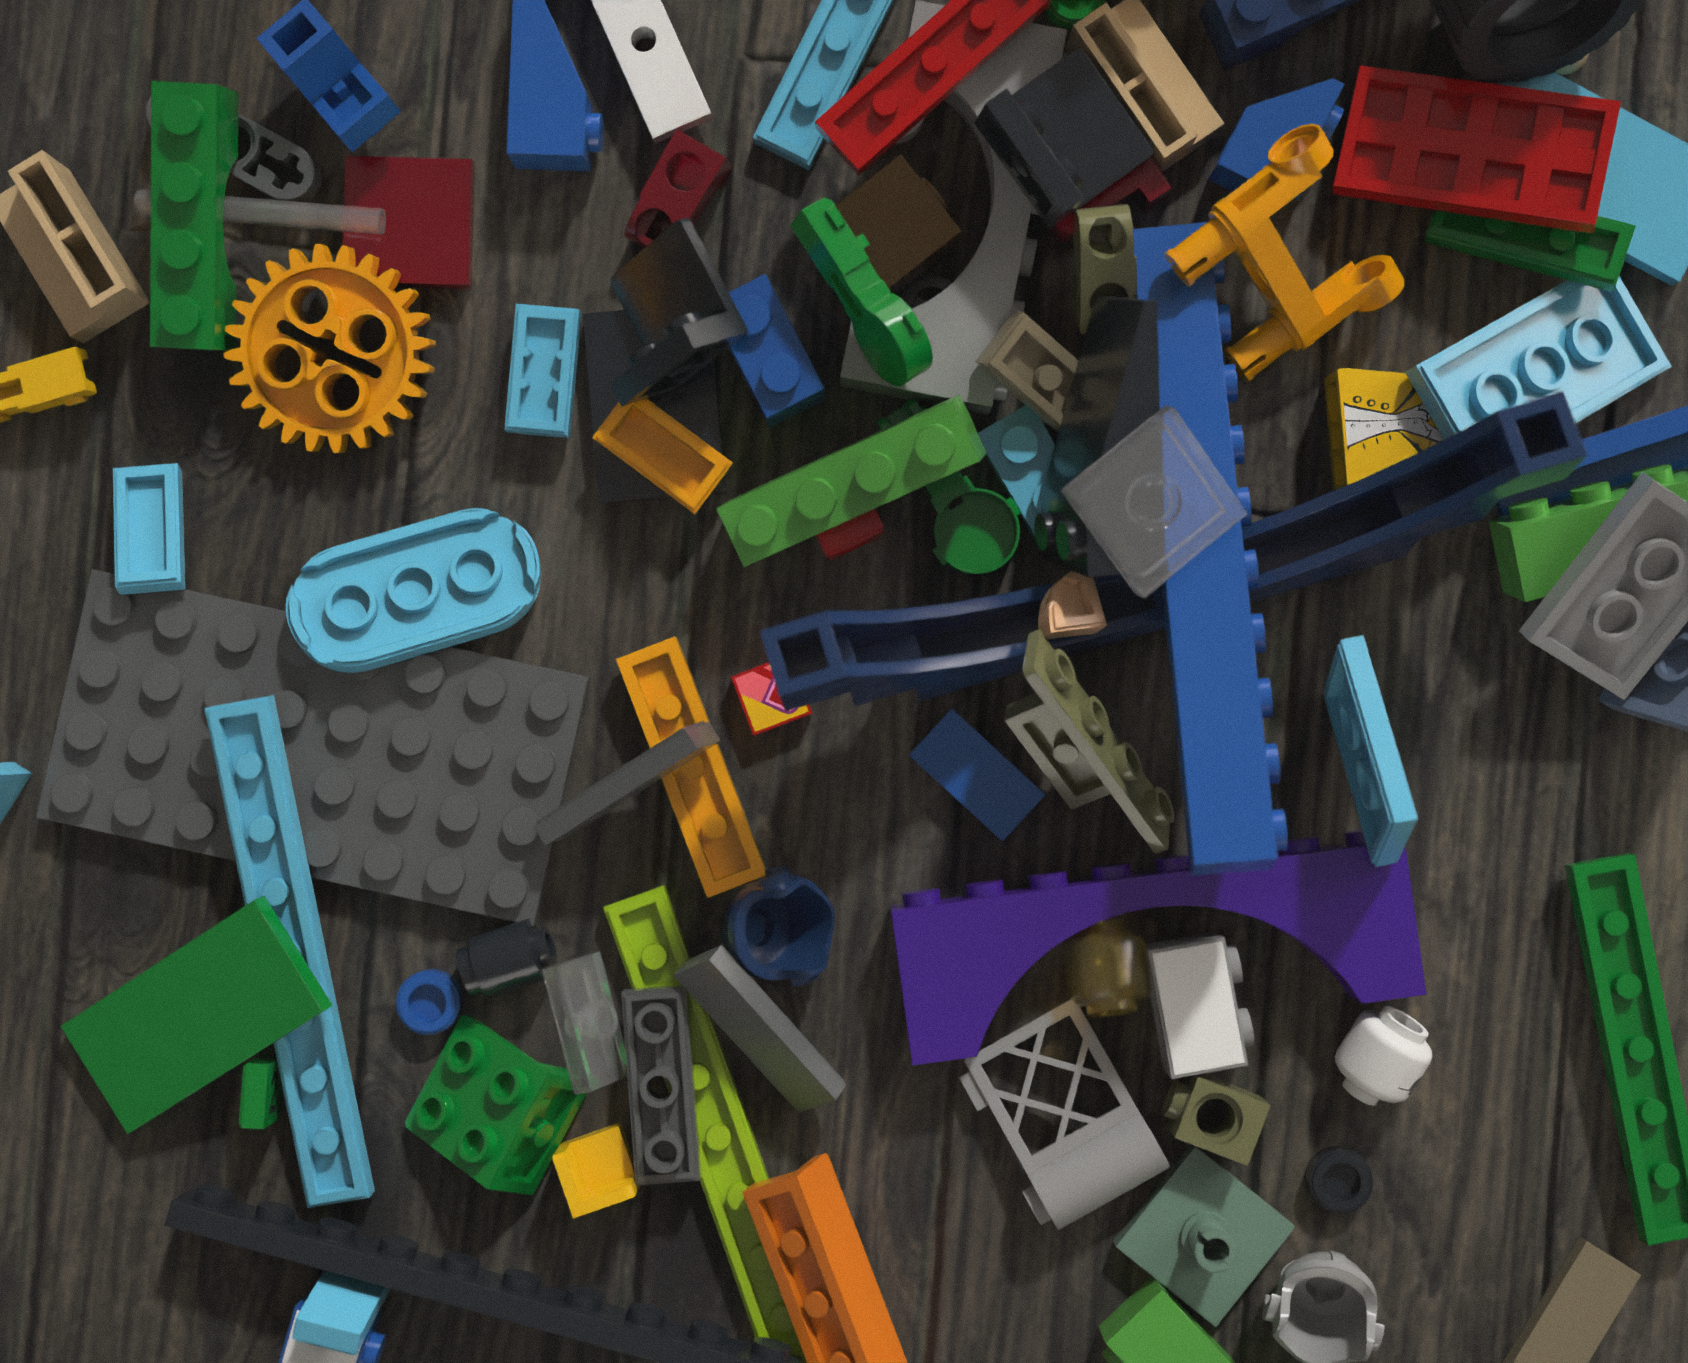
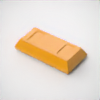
[592,399,733,514]

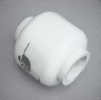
[1335,1006,1432,1106]

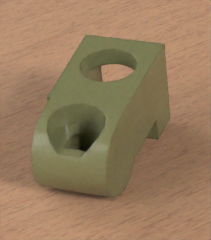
[1072,204,1137,334]

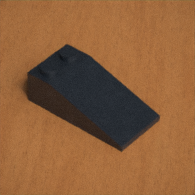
[1034,296,1164,577]

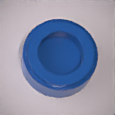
[396,969,463,1035]

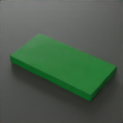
[61,896,333,1134]

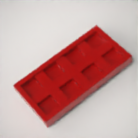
[1333,65,1621,234]

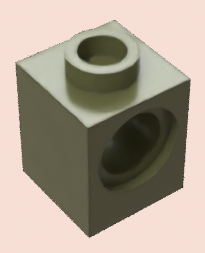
[1162,1073,1271,1166]

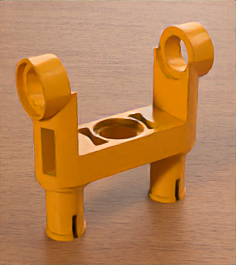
[1164,124,1404,383]

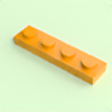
[616,636,766,898]

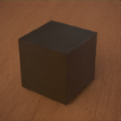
[835,155,961,297]

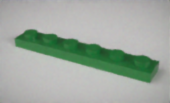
[1564,853,1688,1246]

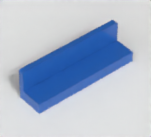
[1495,405,1688,517]

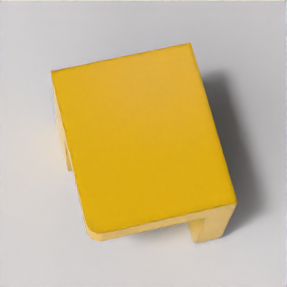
[552,1122,640,1219]

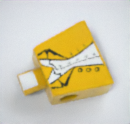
[1324,368,1444,491]

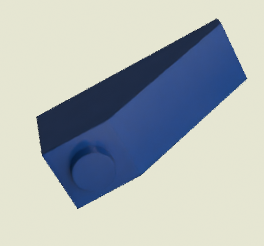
[507,0,603,172]

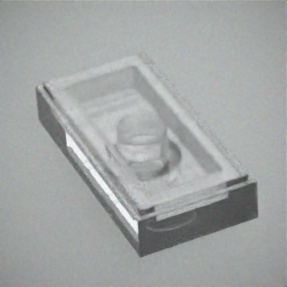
[542,951,627,1095]

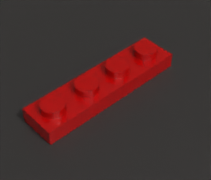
[815,0,1052,176]

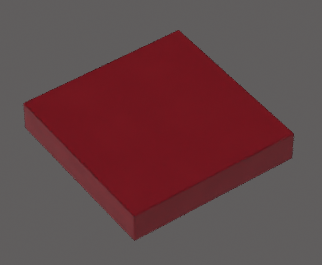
[342,156,475,289]

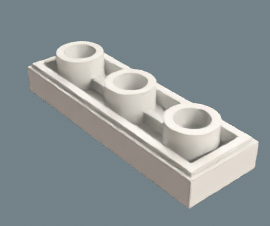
[591,0,712,144]

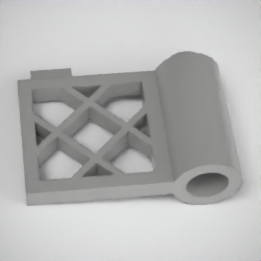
[959,998,1170,1230]

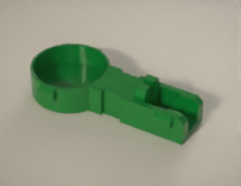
[790,198,933,387]
[876,397,1022,576]

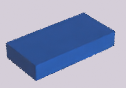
[909,708,1045,842]

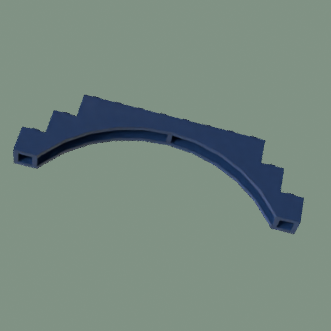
[760,391,1588,711]

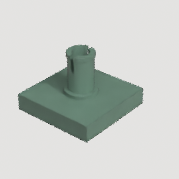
[1113,1144,1295,1327]

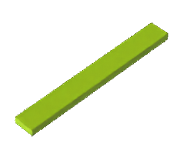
[603,885,807,1363]

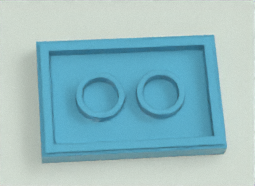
[1323,635,1418,867]

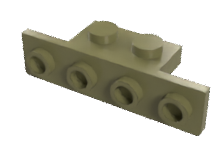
[1004,629,1174,854]

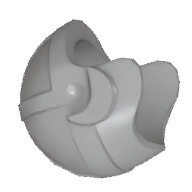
[1262,1250,1385,1363]

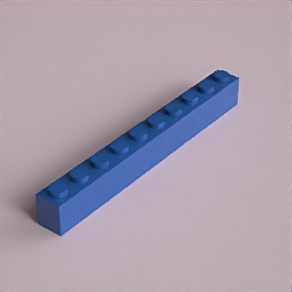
[1133,222,1288,876]

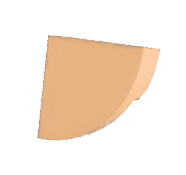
[1038,571,1107,639]

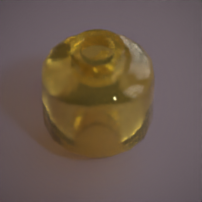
[1064,920,1152,1017]

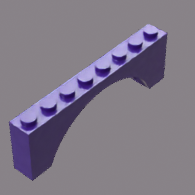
[890,829,1427,1065]

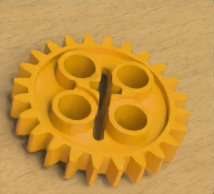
[224,244,436,453]

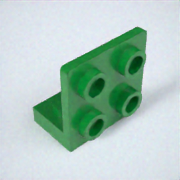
[405,1015,593,1195]

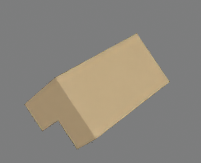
[1066,0,1225,172]
[0,150,150,343]

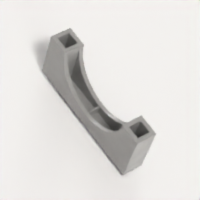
[840,0,1070,416]

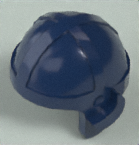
[722,866,835,987]

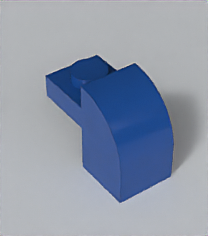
[256,0,401,152]

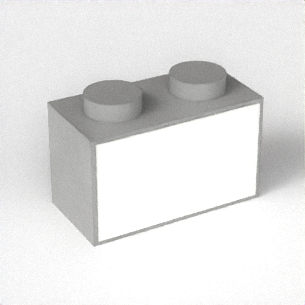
[1140,932,1254,1079]

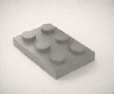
[1519,472,1688,700]

